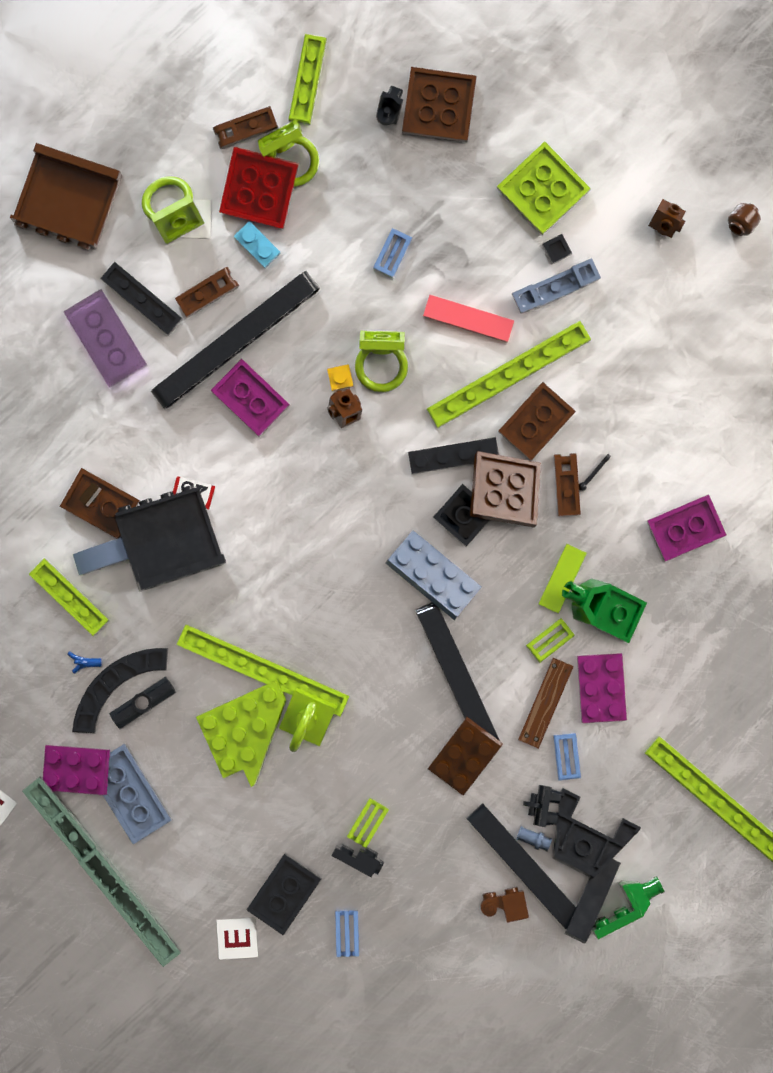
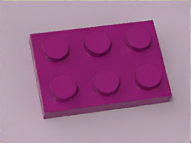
[211,358,290,437]
[647,494,727,562]
[577,653,627,723]
[43,745,110,795]

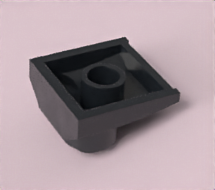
[433,484,490,547]

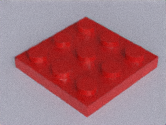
[219,147,299,229]

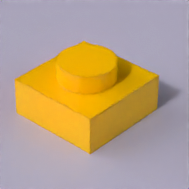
[327,364,354,391]

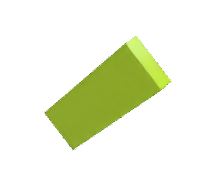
[538,544,587,614]

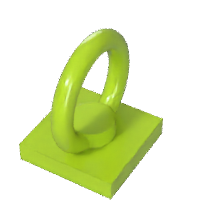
[258,119,319,187]
[141,176,205,244]
[355,330,408,392]
[279,687,337,752]

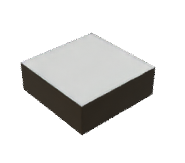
[79,483,102,506]

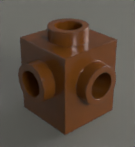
[648,199,686,238]
[327,388,362,428]

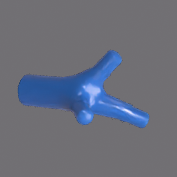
[67,651,102,674]

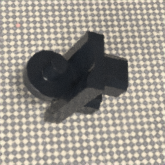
[376,85,403,125]
[523,785,562,827]

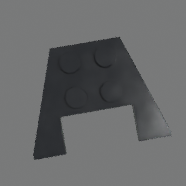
[553,788,641,879]

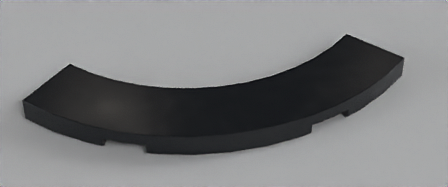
[72,648,168,734]

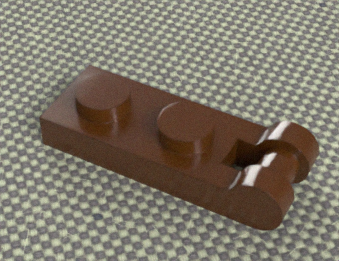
[213,106,278,149]
[175,267,240,318]
[554,453,581,517]

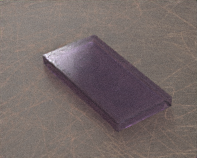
[63,289,147,388]

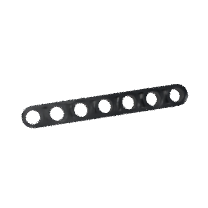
[415,602,500,741]
[466,803,576,929]

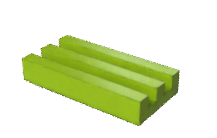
[526,618,575,663]
[347,798,389,848]

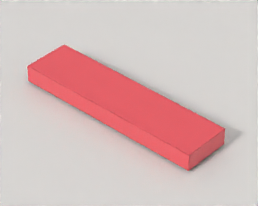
[423,295,514,343]

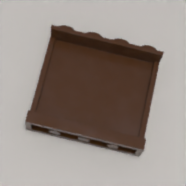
[10,143,122,251]

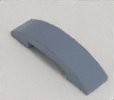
[512,258,601,314]
[73,538,128,576]

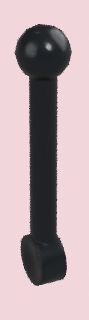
[579,454,611,491]

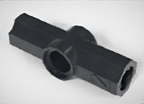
[109,676,177,730]

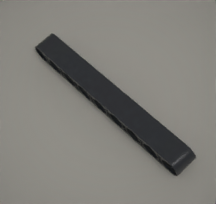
[151,271,320,409]

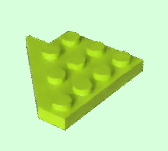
[196,680,286,787]

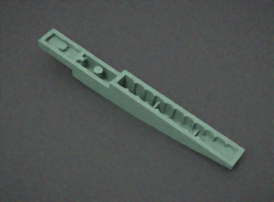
[22,776,181,967]

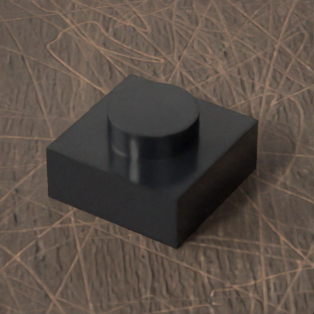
[542,234,572,265]

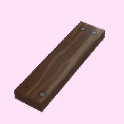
[518,658,574,749]

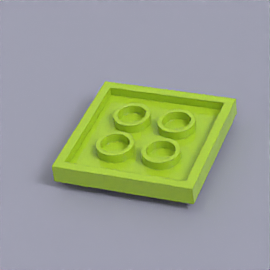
[497,141,591,235]

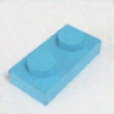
[234,221,281,268]

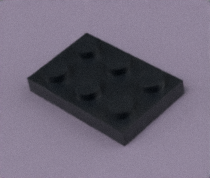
[246,854,321,935]

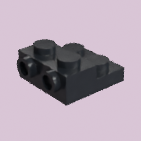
[331,844,384,878]

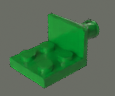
[562,578,647,643]
[592,876,665,939]

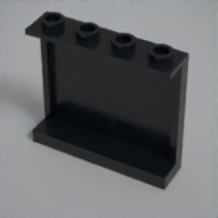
[114,485,226,592]

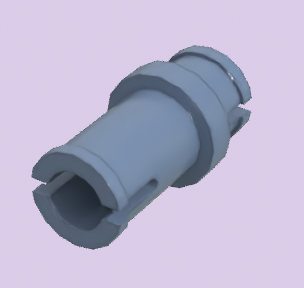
[516,826,553,852]

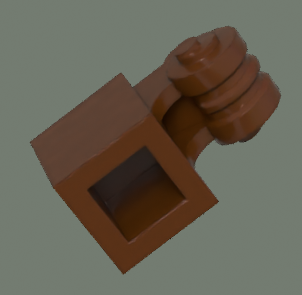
[481,887,529,923]

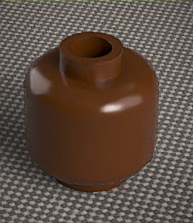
[728,203,761,236]

